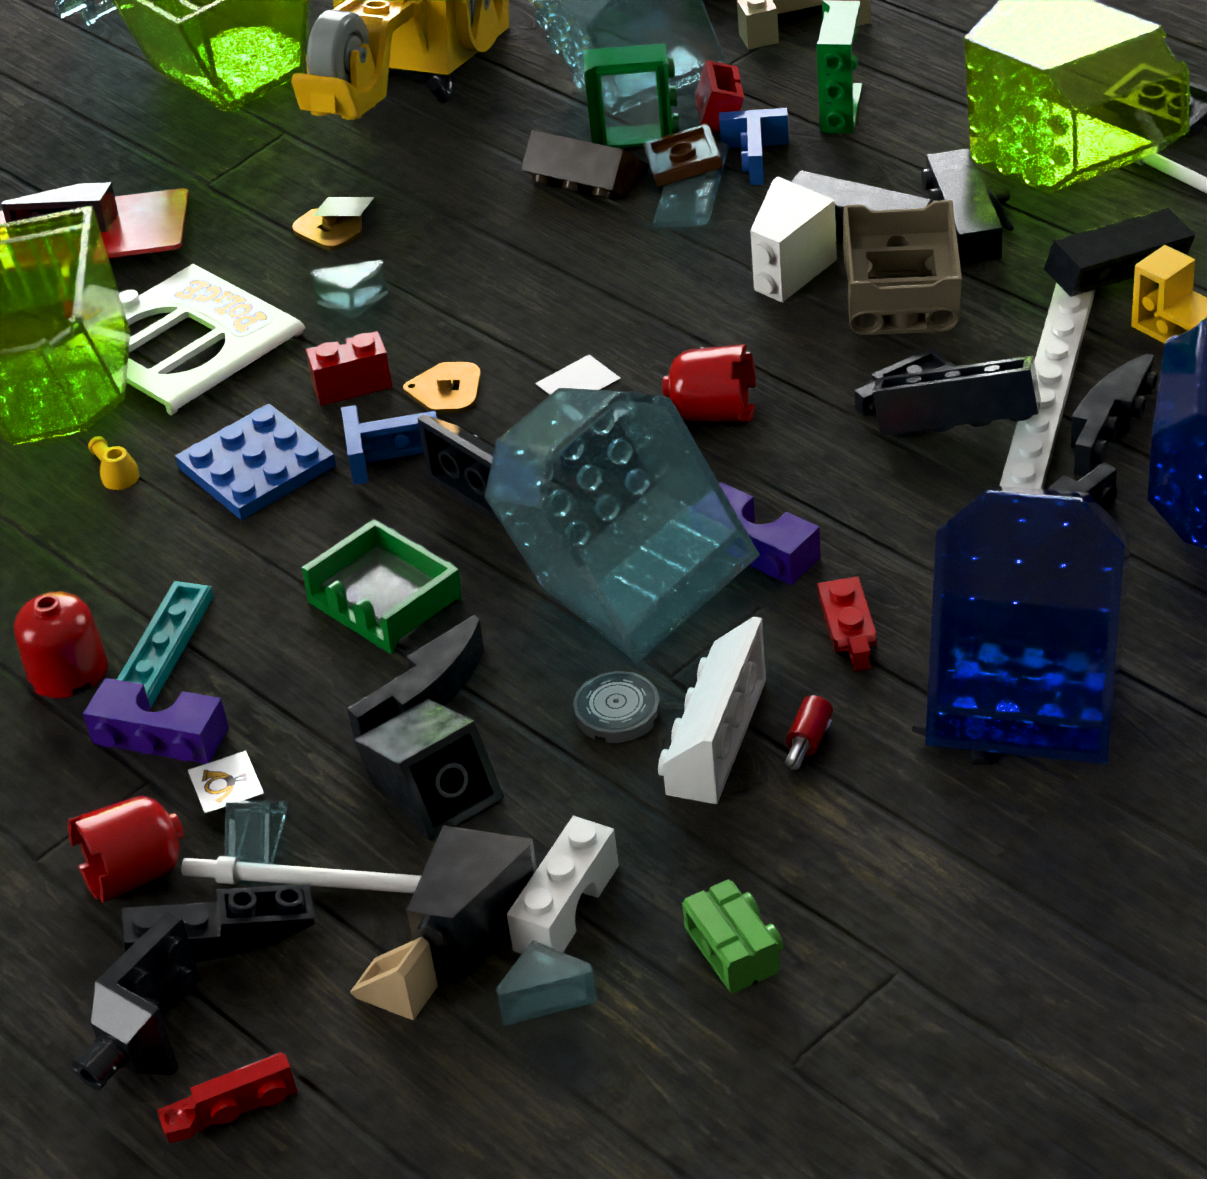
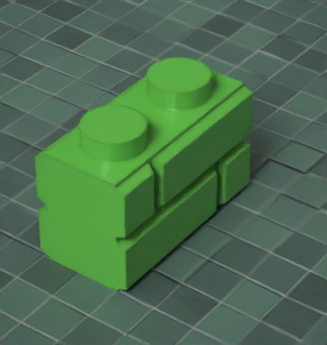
[682,879,783,994]

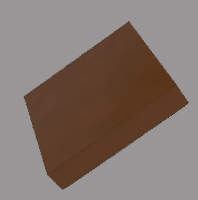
[643,123,723,187]

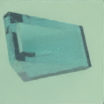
[311,260,388,319]
[225,800,288,864]
[496,940,597,1026]

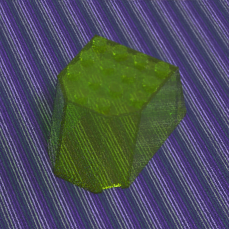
[112,0,312,113]
[964,0,1189,195]
[0,206,131,445]

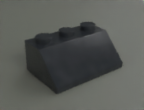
[417,414,542,528]

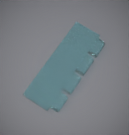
[653,142,729,228]

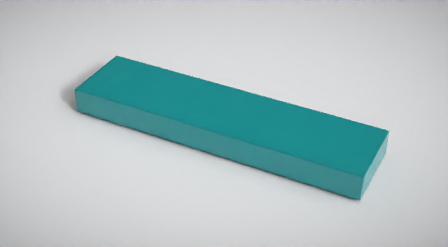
[117,581,214,708]

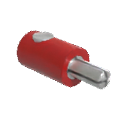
[785,695,833,770]

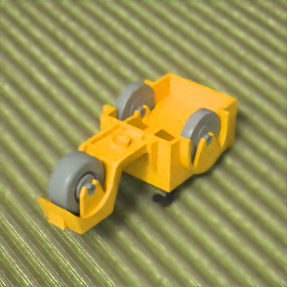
[291,0,510,120]

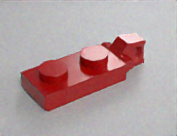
[817,577,877,672]
[157,1052,298,1144]

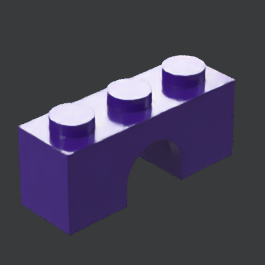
[691,482,821,585]
[83,678,229,764]

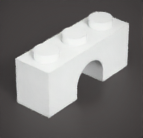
[507,816,619,965]

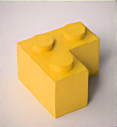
[1131,245,1207,358]

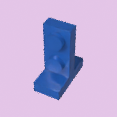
[719,108,789,185]
[341,405,437,485]

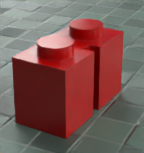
[695,60,744,133]
[305,331,393,406]

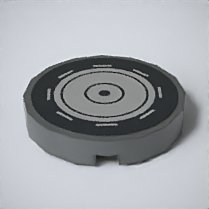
[573,671,661,743]

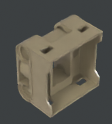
[843,200,962,335]

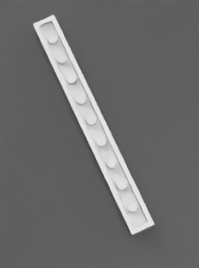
[999,283,1095,503]

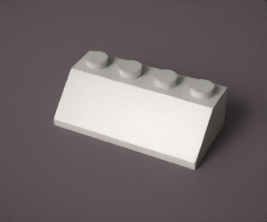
[658,617,766,804]

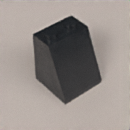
[354,699,504,840]
[407,825,537,979]

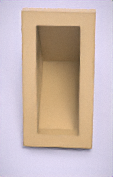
[350,937,438,1021]

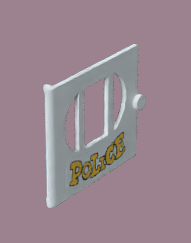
[64,264,306,416]

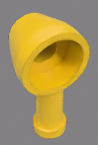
[88,436,140,490]

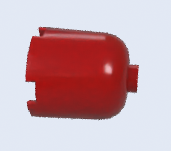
[662,344,756,423]
[13,591,109,698]
[67,796,184,903]

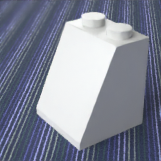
[750,177,837,303]

